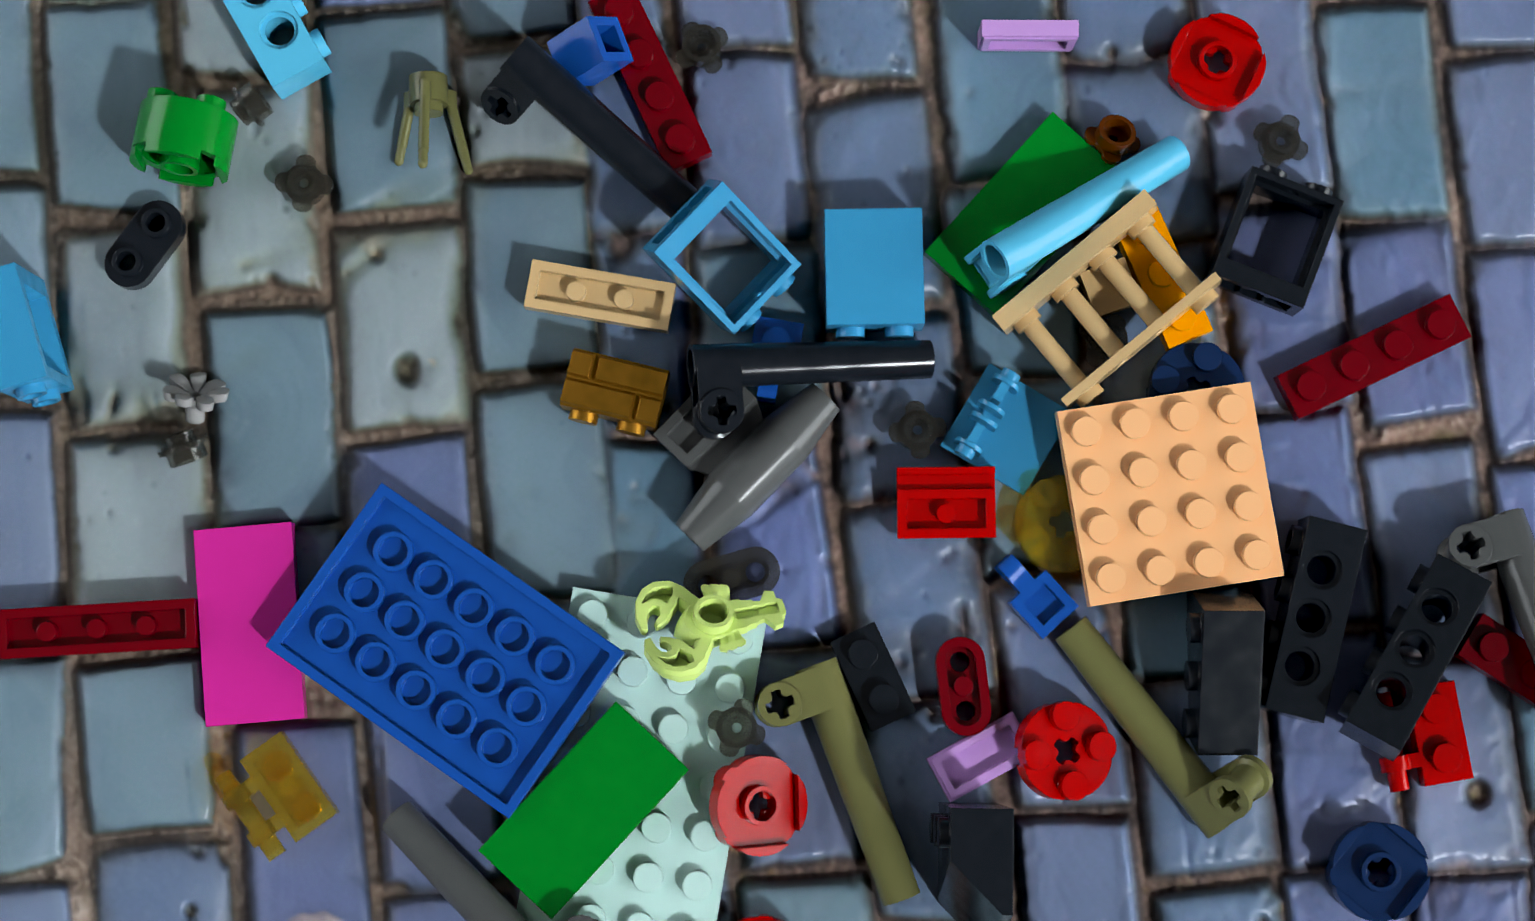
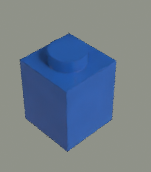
[547,16,634,86]

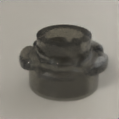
[229,81,274,126]

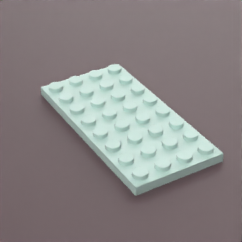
[517,587,766,921]

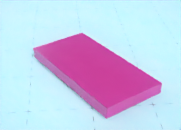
[193,522,308,727]

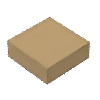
[1078,257,1132,318]

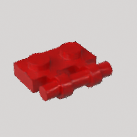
[1376,680,1474,792]

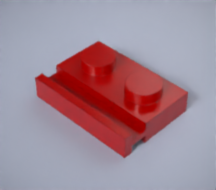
[896,466,996,539]

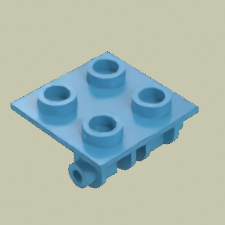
[940,363,1068,496]

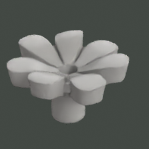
[163,372,229,424]

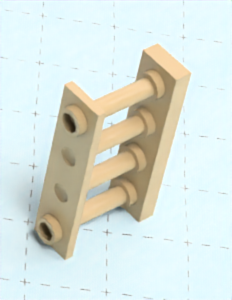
[992,189,1221,409]

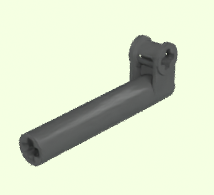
[1436,508,1535,665]
[382,801,598,921]

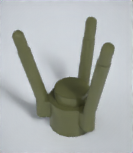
[394,71,473,175]

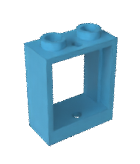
[642,179,802,335]
[0,262,75,407]

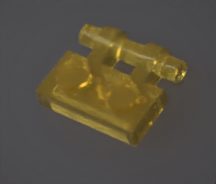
[213,731,340,862]

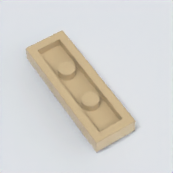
[524,259,676,334]

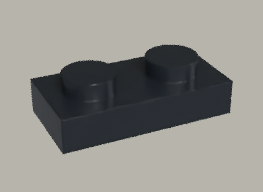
[830,622,916,732]

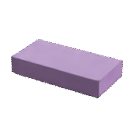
[977,20,1079,52]
[925,711,1020,803]

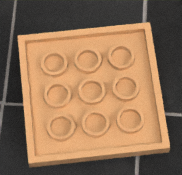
[1054,382,1285,607]

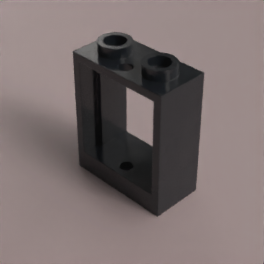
[1203,165,1344,317]

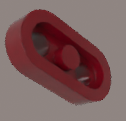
[934,637,991,736]

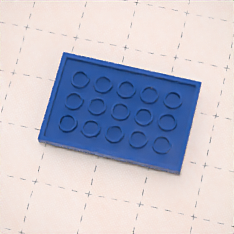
[266,482,626,819]

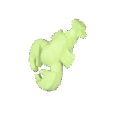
[635,581,786,682]

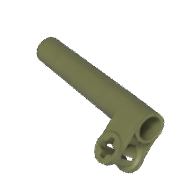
[1055,616,1273,838]
[754,657,920,906]

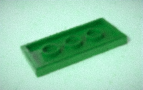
[924,112,1115,315]
[478,702,689,919]

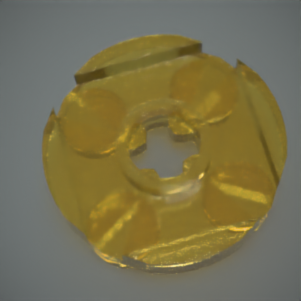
[1012,475,1080,574]

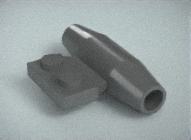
[653,384,840,551]

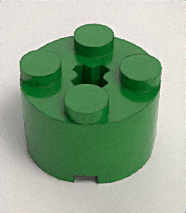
[129,87,239,187]

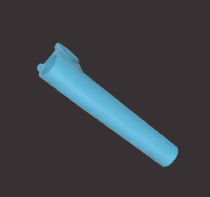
[964,136,1190,299]

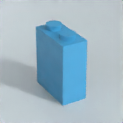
[823,208,925,340]

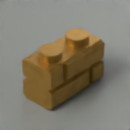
[560,348,670,437]

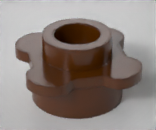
[1084,115,1141,165]

